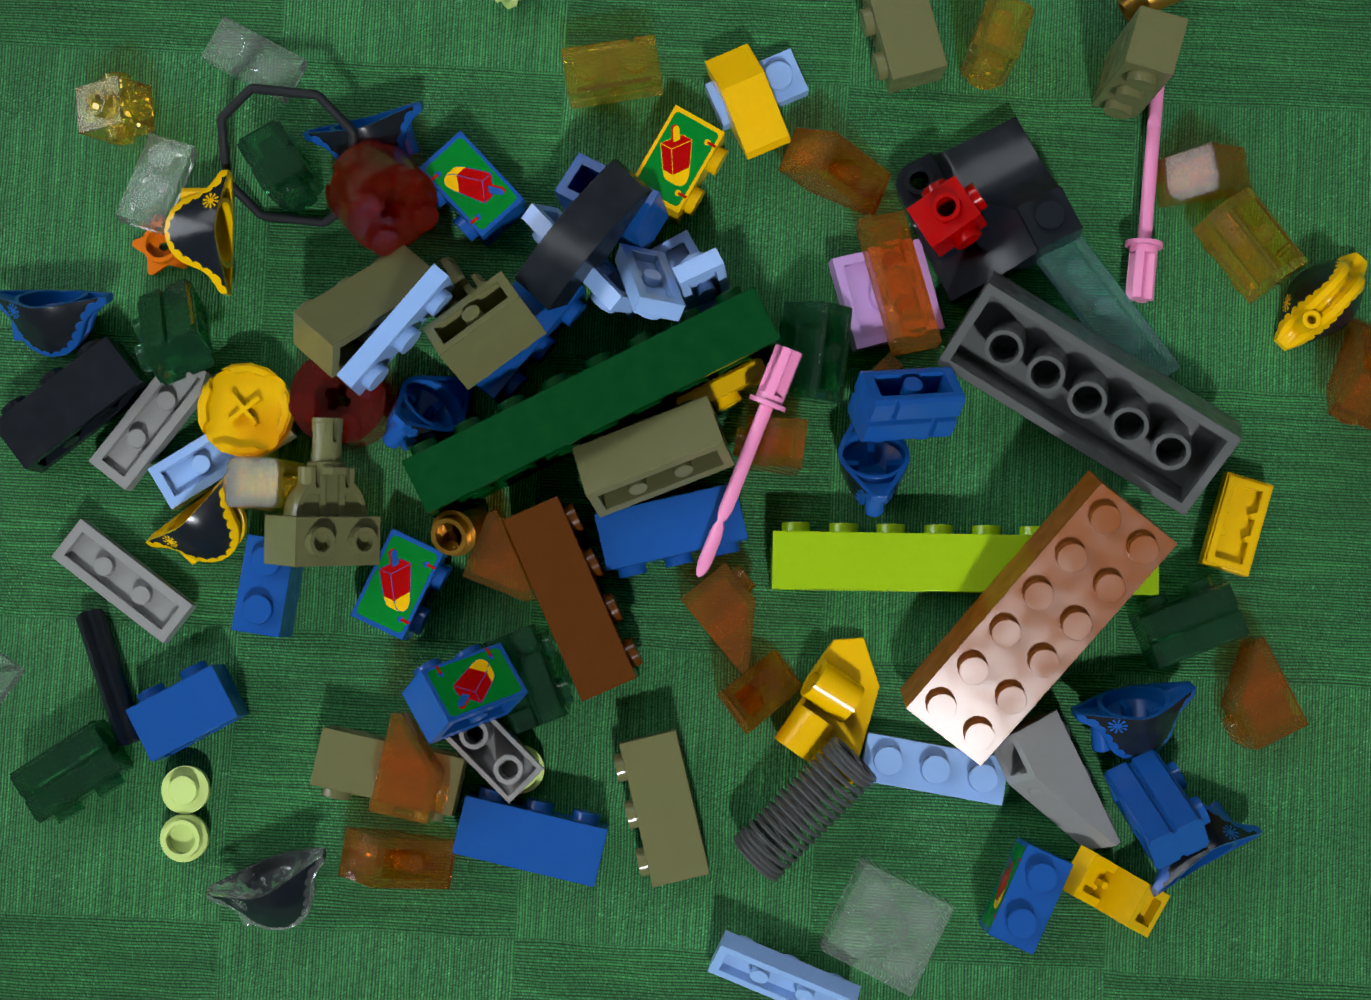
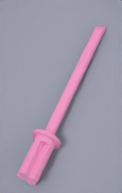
[1125,85,1165,303]
[696,344,803,577]

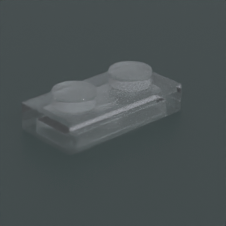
[201,16,308,104]
[115,133,198,235]

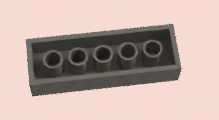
[937,271,1242,516]

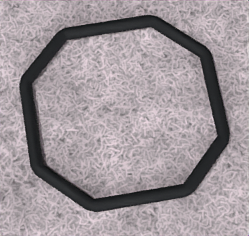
[217,84,361,227]

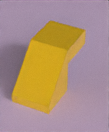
[705,43,791,160]
[1062,845,1170,938]

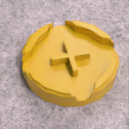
[197,362,295,458]

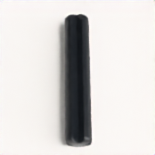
[76,608,140,746]

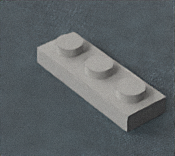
[88,349,214,491]
[51,519,198,643]

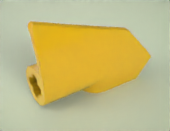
[774,637,880,788]

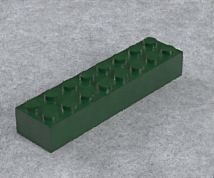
[402,286,780,517]

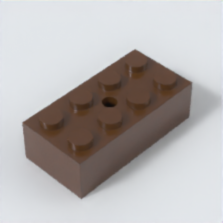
[503,496,644,702]

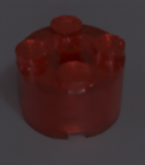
[325,141,439,256]
[289,359,394,451]

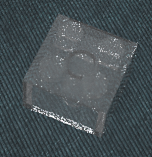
[819,855,955,997]

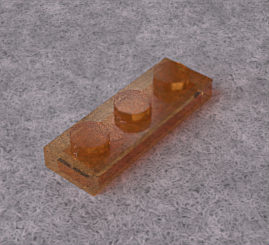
[855,210,942,356]

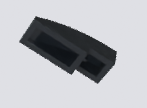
[514,159,652,310]

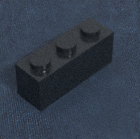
[0,336,150,473]

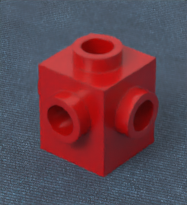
[906,175,988,257]

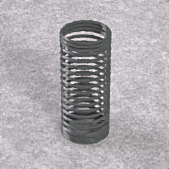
[733,737,877,882]

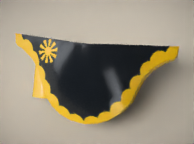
[164,170,234,296]
[1273,252,1367,351]
[145,468,248,565]

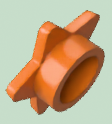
[132,216,188,276]

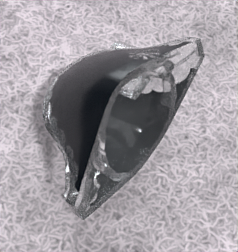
[206,847,327,930]

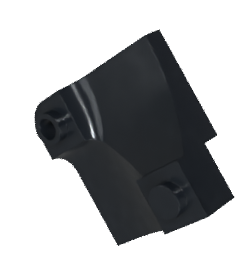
[896,117,1083,305]

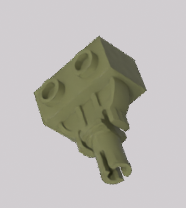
[422,257,547,390]
[264,417,381,567]

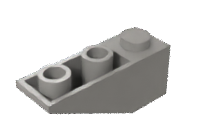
[993,710,1121,850]
[445,718,544,803]

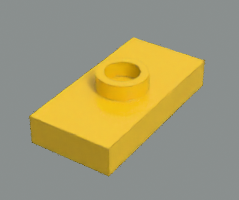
[676,357,766,412]
[1198,472,1274,577]

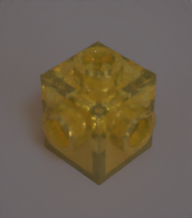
[75,72,155,145]

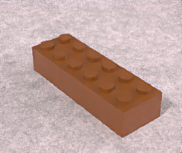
[900,470,1177,766]

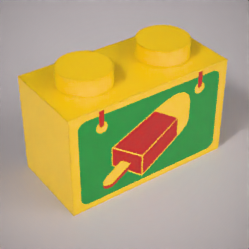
[635,105,728,224]

